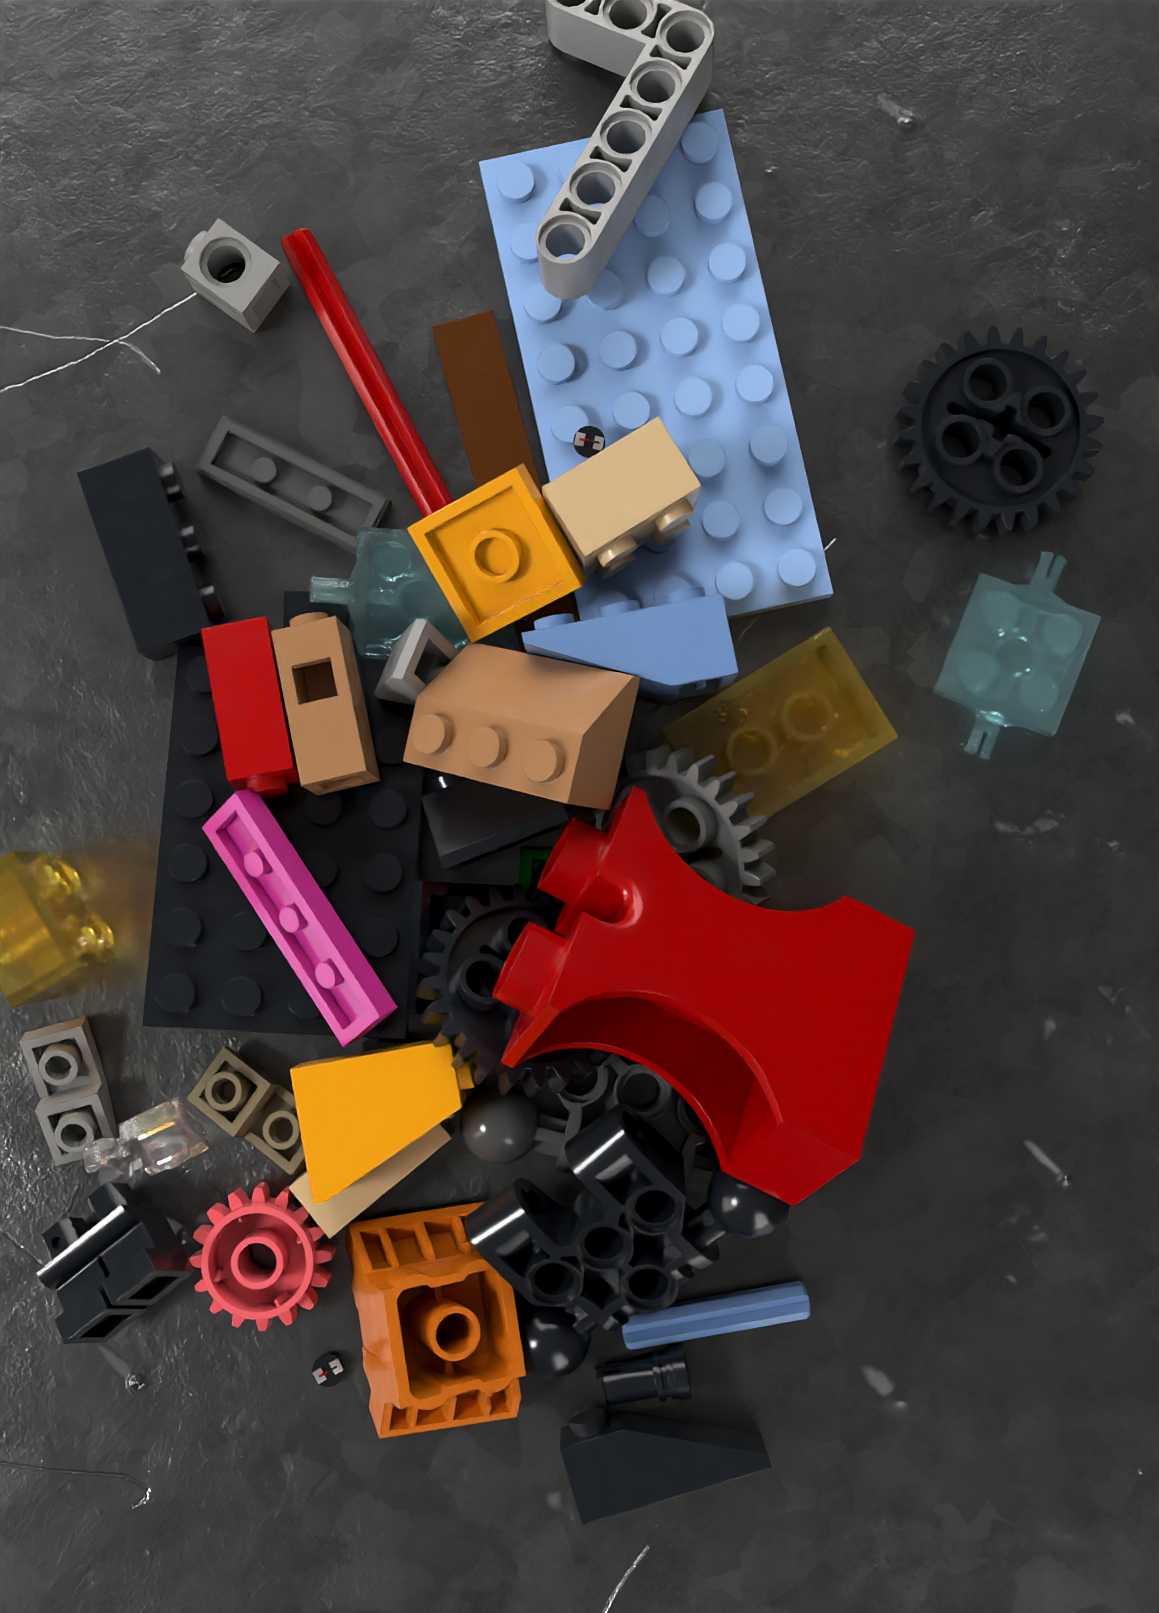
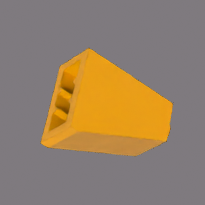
[290,1038,475,1204]

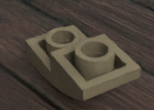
[186,1047,306,1176]

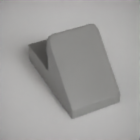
[374,618,459,706]

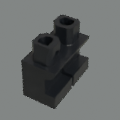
[36,1182,195,1344]

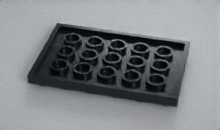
[142,645,426,1040]

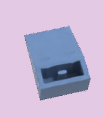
[522,587,739,703]

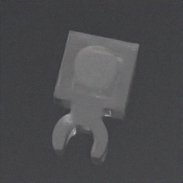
[82,1097,209,1186]

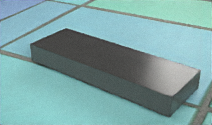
[194,415,393,559]

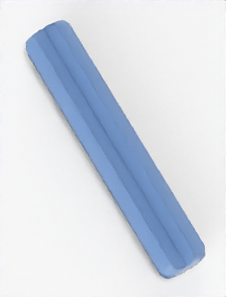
[622,1281,811,1350]

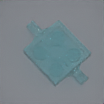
[310,526,528,660]
[932,552,1101,760]

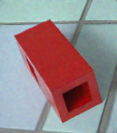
[201,616,300,799]

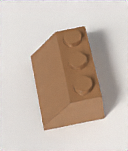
[403,642,640,811]

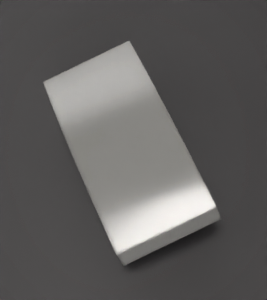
[19,1016,120,1166]

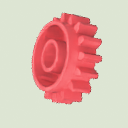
[189,1182,336,1331]

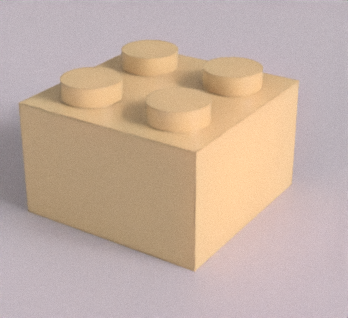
[542,416,701,579]

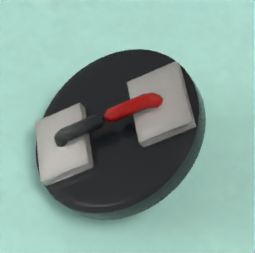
[573,426,605,458]
[312,1354,345,1387]

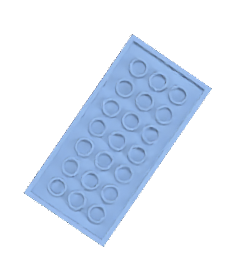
[479,109,833,621]

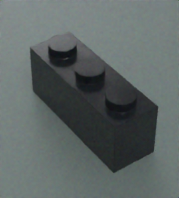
[76,447,227,661]

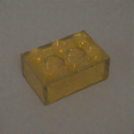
[659,626,898,818]

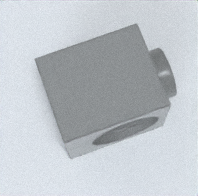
[180,218,290,333]

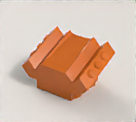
[345,1202,526,1439]

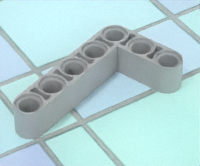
[535,0,714,300]

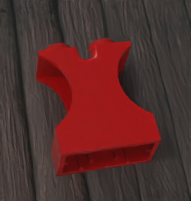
[492,786,915,1206]

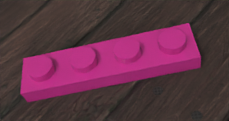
[202,787,398,1047]

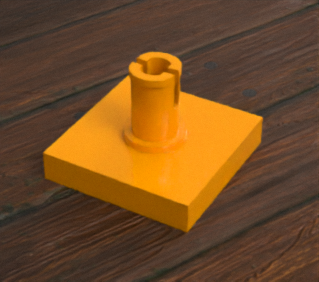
[407,463,588,643]

